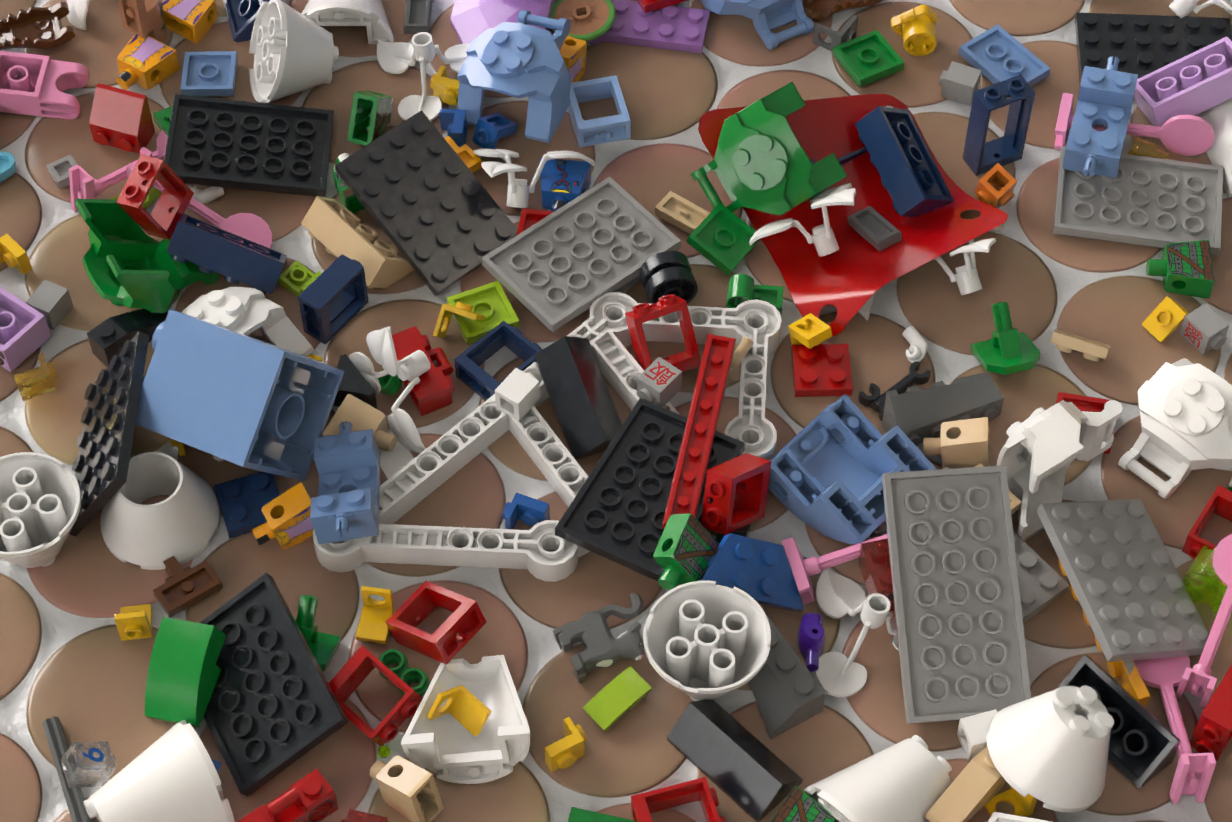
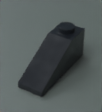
[87,308,168,368]

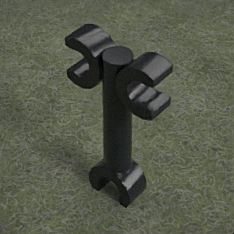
[858,361,931,421]

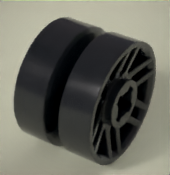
[640,251,698,304]

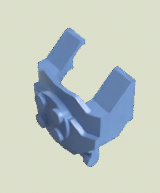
[700,0,814,50]
[457,10,572,143]

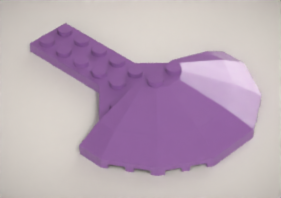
[450,0,710,54]

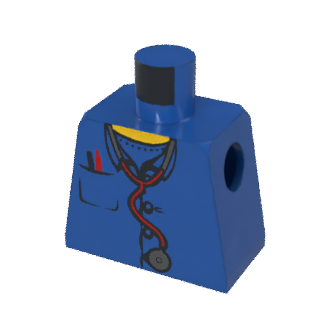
[540,158,591,211]

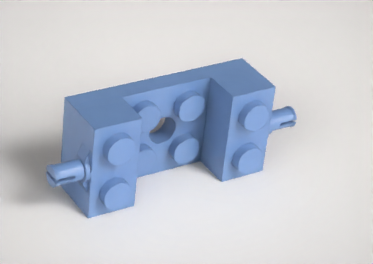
[1063,56,1138,178]
[310,421,380,545]

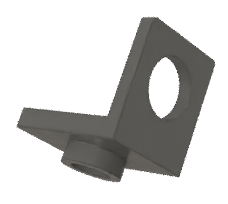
[813,15,859,52]

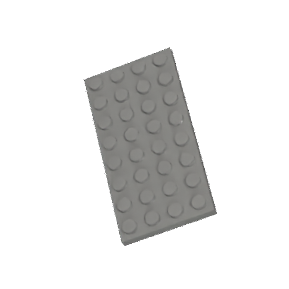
[882,465,1031,724]

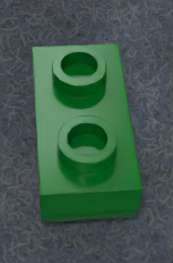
[726,274,783,315]

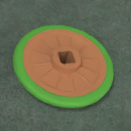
[551,0,616,42]

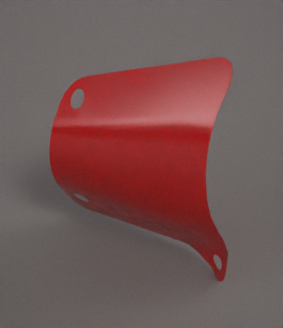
[698,94,1008,337]

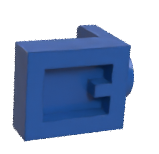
[439,109,468,148]
[472,112,518,149]
[502,493,550,529]

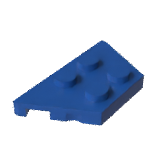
[699,533,803,612]

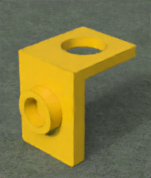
[1142,296,1189,343]
[433,301,485,338]
[355,586,395,644]
[114,604,152,641]
[427,685,491,736]
[984,787,1037,817]

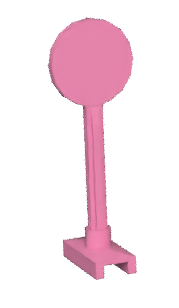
[1054,93,1215,156]
[69,130,168,212]
[127,147,272,248]
[782,534,889,605]
[1176,534,1232,709]
[1133,656,1216,804]

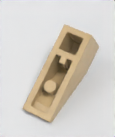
[925,746,1006,822]

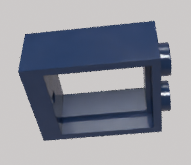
[298,254,369,345]
[454,321,542,401]

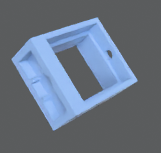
[568,75,631,148]

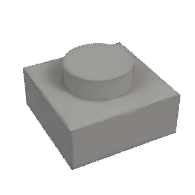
[46,154,77,189]

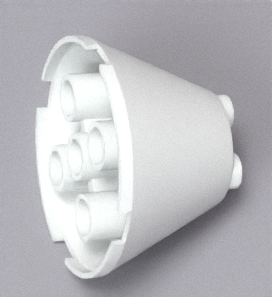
[249,0,339,103]
[0,452,81,568]
[643,580,771,701]
[987,685,1114,813]

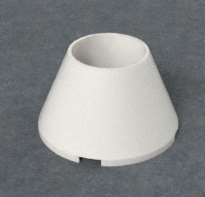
[100,452,220,570]

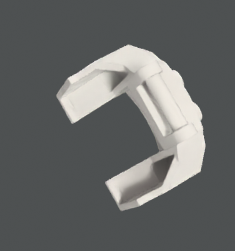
[181,287,314,357]
[1118,358,1232,500]
[997,400,1123,541]

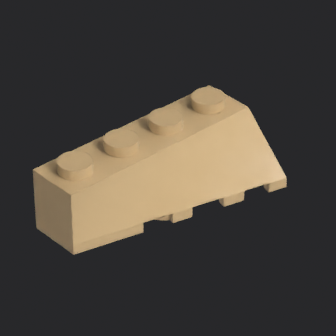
[301,196,414,289]

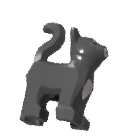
[553,593,644,683]

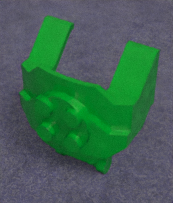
[690,82,847,215]
[75,199,218,313]

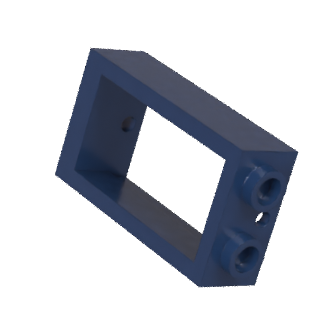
[963,74,1035,176]

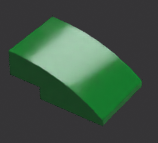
[145,617,226,728]

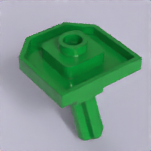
[971,302,1040,375]
[296,595,341,672]

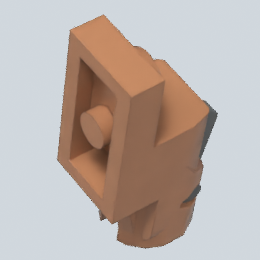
[118,0,167,43]

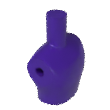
[798,613,825,672]

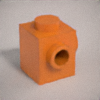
[975,163,1017,208]

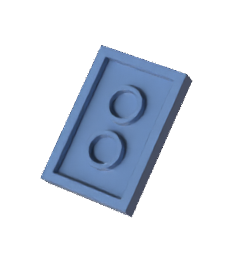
[958,24,1051,87]

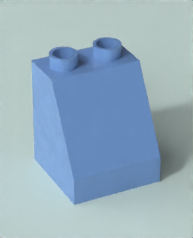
[136,309,345,481]

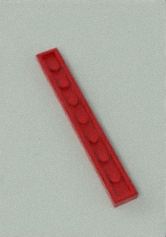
[662,334,736,530]

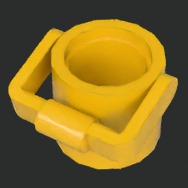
[890,4,939,56]

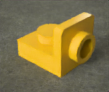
[0,234,32,275]
[788,313,832,349]

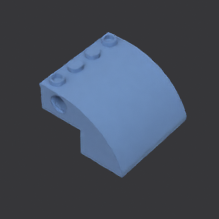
[768,394,937,545]

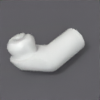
[186,184,224,204]
[902,326,928,363]

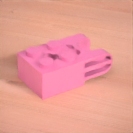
[0,51,89,119]

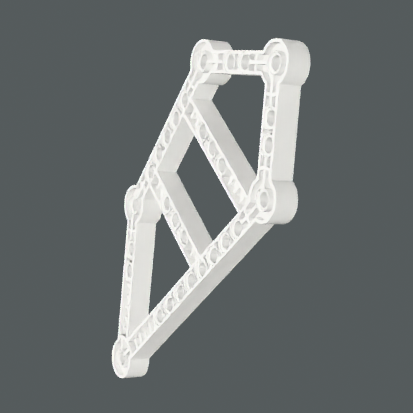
[313,292,782,582]

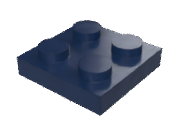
[214,472,279,538]

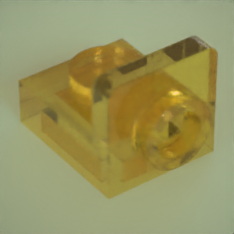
[14,353,58,401]

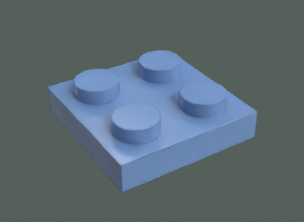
[180,51,238,97]

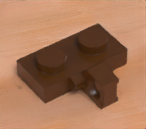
[153,556,223,618]

